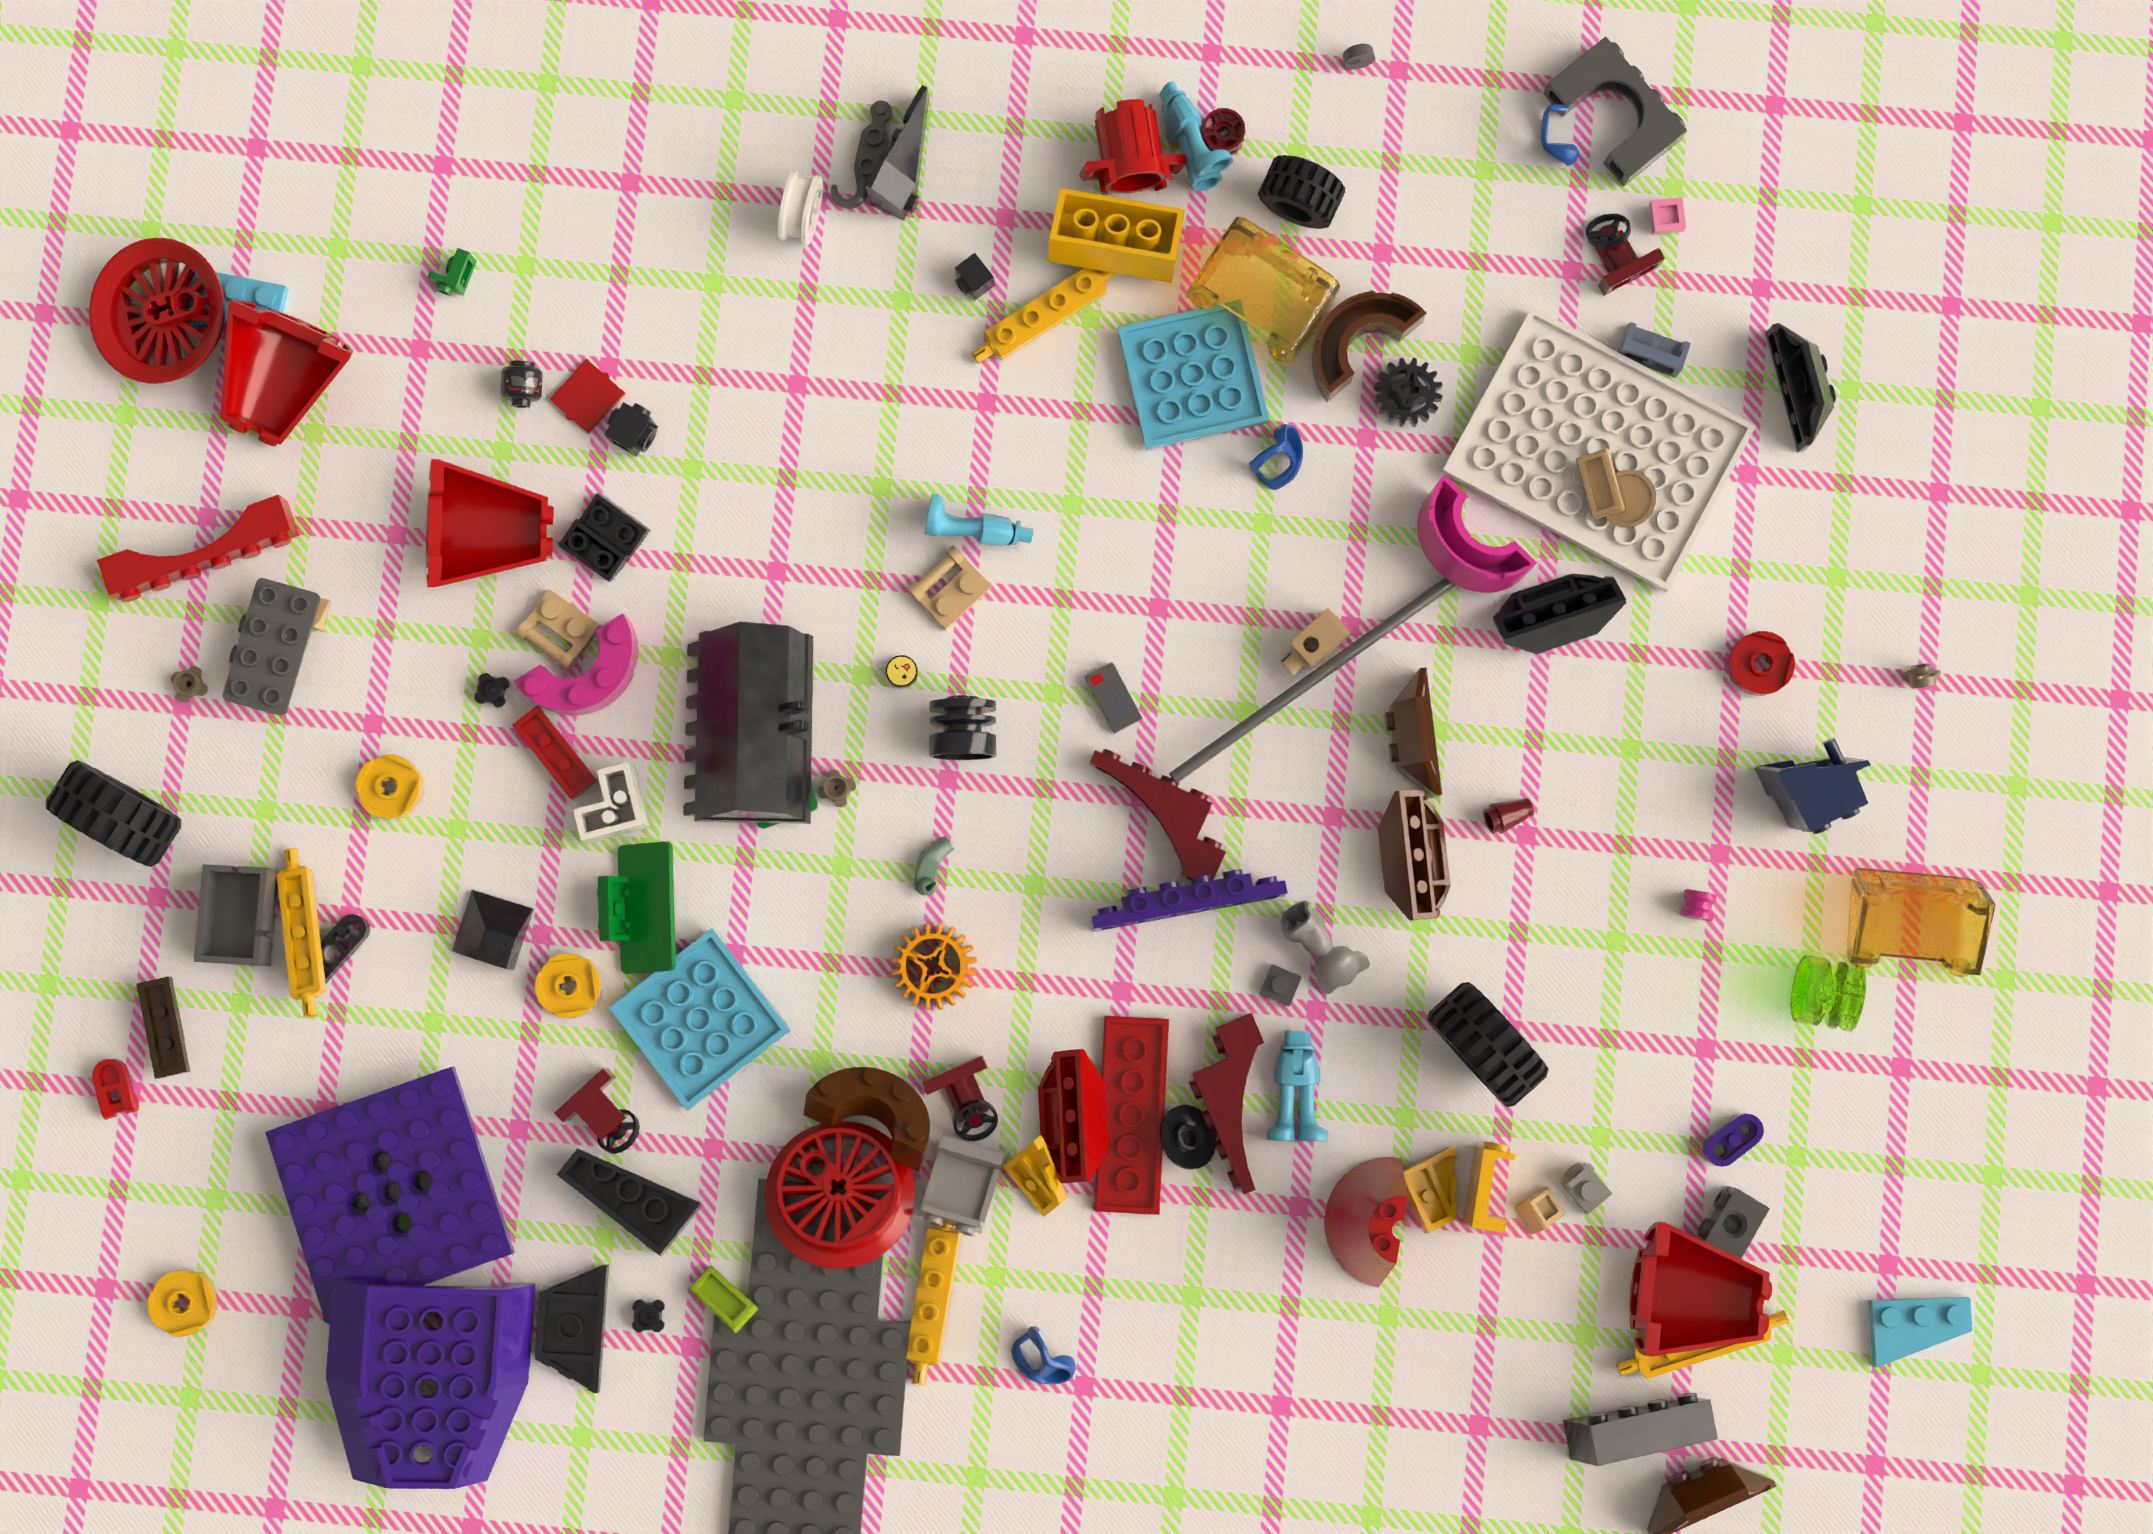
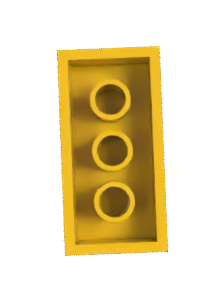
[1048,188,1185,283]

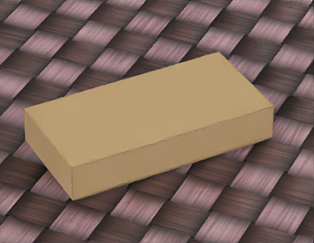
[1576,449,1625,520]

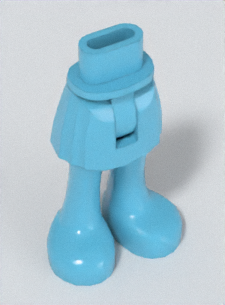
[1159,81,1233,191]
[924,494,1033,545]
[1267,1031,1328,1141]

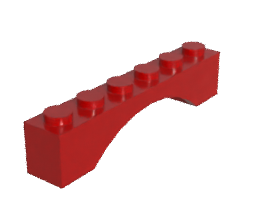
[97,495,300,602]

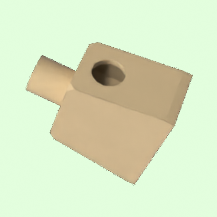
[1281,608,1351,675]

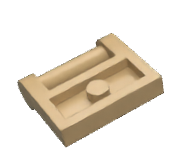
[906,545,992,631]
[515,589,601,671]

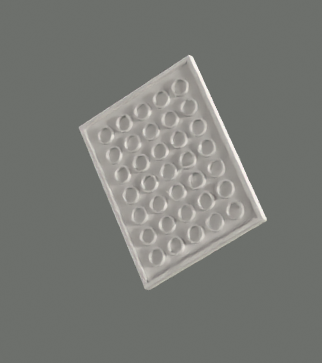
[1442,307,1756,593]

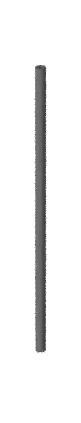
[1169,578,1456,784]

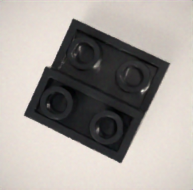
[559,493,651,582]

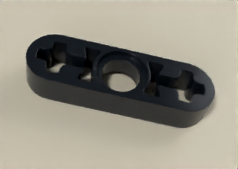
[321,914,370,984]

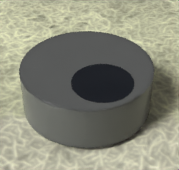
[1342,43,1375,69]

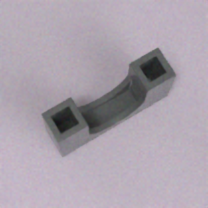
[1543,36,1687,187]

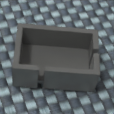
[194,864,279,967]

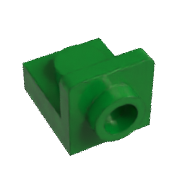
[427,248,477,296]

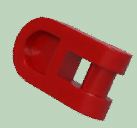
[92,1059,139,1120]

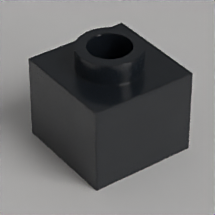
[954,253,995,301]

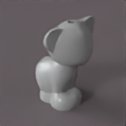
[1280,901,1370,994]

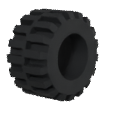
[1258,155,1346,229]

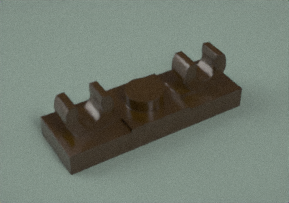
[137,976,190,1079]

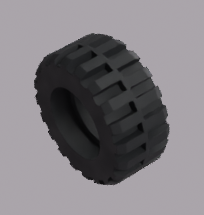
[46,760,181,867]
[1427,982,1549,1107]

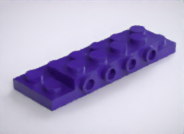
[1092,869,1288,932]

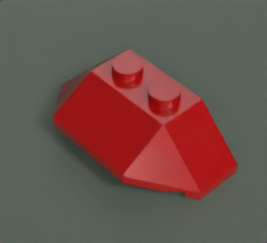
[1038,1049,1109,1183]

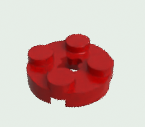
[1728,631,1795,696]

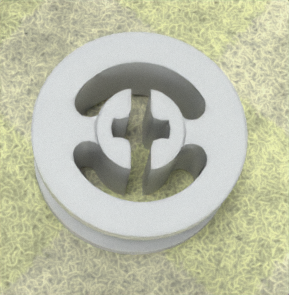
[778,170,823,245]

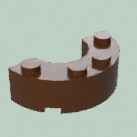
[1312,291,1427,402]
[803,1067,930,1172]

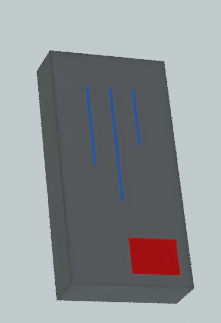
[1084,662,1142,734]

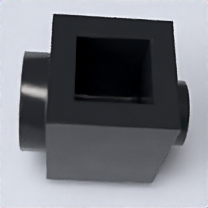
[604,402,658,457]

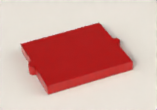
[550,359,626,434]

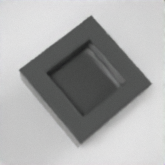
[1259,964,1302,1007]

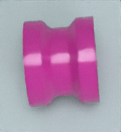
[1680,889,1717,921]

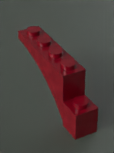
[1090,749,1226,881]
[1189,1013,1264,1195]

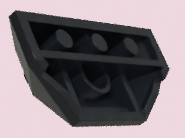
[1765,323,1836,453]
[1493,574,1626,654]

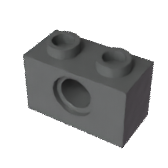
[1697,1186,1770,1259]

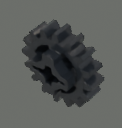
[1373,357,1443,427]

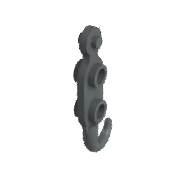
[831,100,892,209]

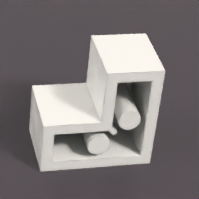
[573,762,650,844]

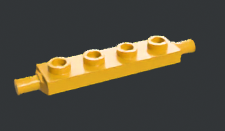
[971,268,1117,364]
[276,848,326,1018]
[906,1223,962,1385]
[1616,1310,1789,1379]

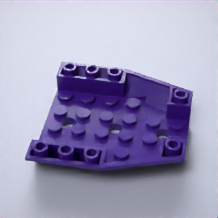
[326,1278,536,1489]

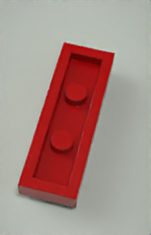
[512,705,598,800]

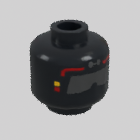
[501,360,543,408]

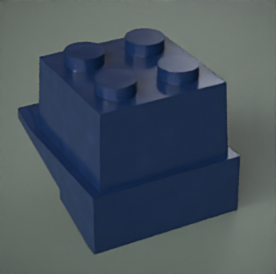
[1754,738,1871,834]

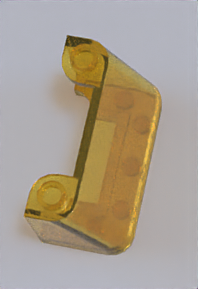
[1186,217,1340,365]
[1847,868,1996,977]

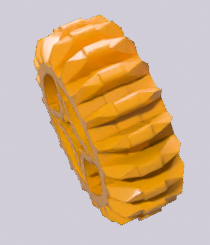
[890,923,977,1010]

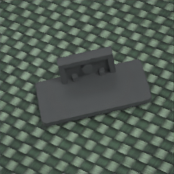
[223,578,320,716]

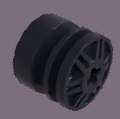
[929,695,996,760]

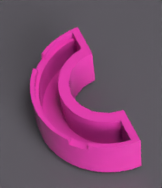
[1417,475,1537,593]
[513,613,639,716]

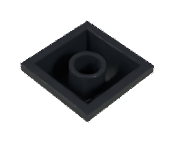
[452,890,534,970]

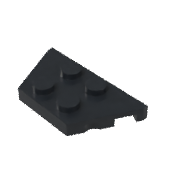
[535,1264,609,1393]

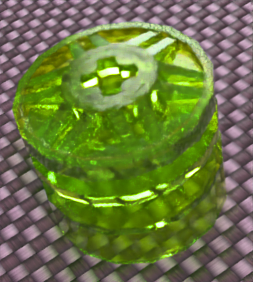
[1790,955,1866,1032]

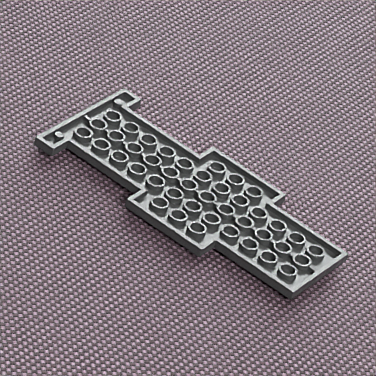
[703,1179,911,1534]

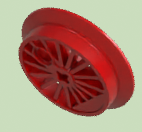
[89,238,225,384]
[764,1121,915,1269]

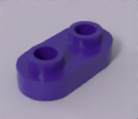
[1703,1113,1764,1167]

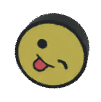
[886,655,918,688]

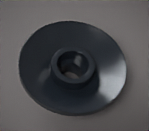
[1160,1105,1216,1170]

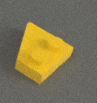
[1002,1135,1067,1217]
[1403,1146,1457,1233]

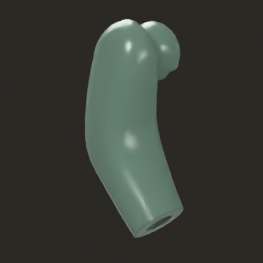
[914,836,954,896]

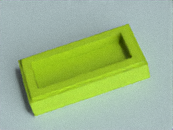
[688,1265,758,1334]

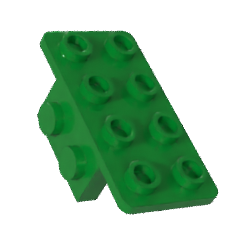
[597,841,676,974]

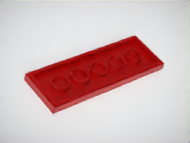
[1094,1016,1169,1215]

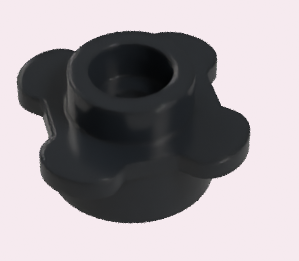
[474,673,510,708]
[632,1299,665,1332]

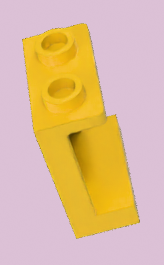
[1463,1141,1516,1233]

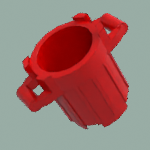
[1079,99,1187,195]

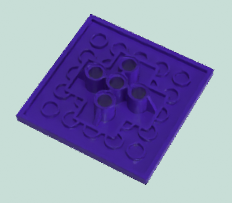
[265,1066,515,1320]

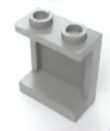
[919,1135,1005,1236]

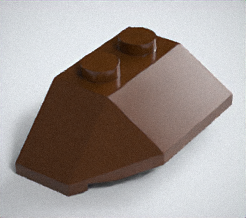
[1385,667,1443,798]
[1378,790,1450,921]
[1647,1457,1777,1534]

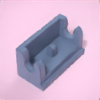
[1618,322,1691,378]

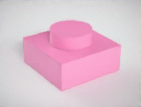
[1649,198,1686,235]

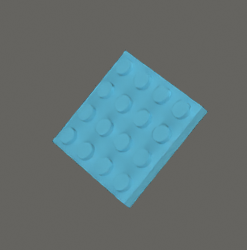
[1118,300,1269,451]
[609,928,791,1111]

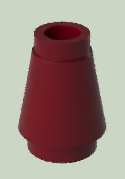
[1483,798,1534,834]

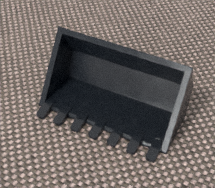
[683,621,813,824]

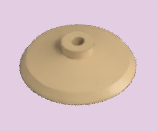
[1606,470,1656,527]

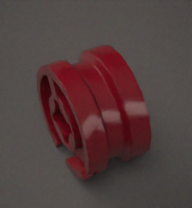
[1201,108,1245,155]

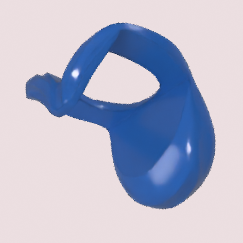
[1540,104,1579,166]
[1249,424,1303,490]
[1011,1326,1076,1384]

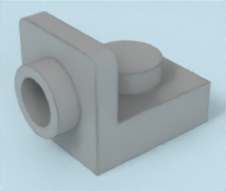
[1561,1162,1612,1214]

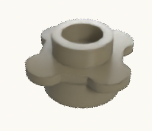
[1903,663,1941,688]
[171,666,208,702]
[818,770,856,807]

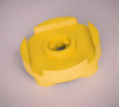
[356,754,423,819]
[535,953,602,1018]
[147,1269,217,1337]

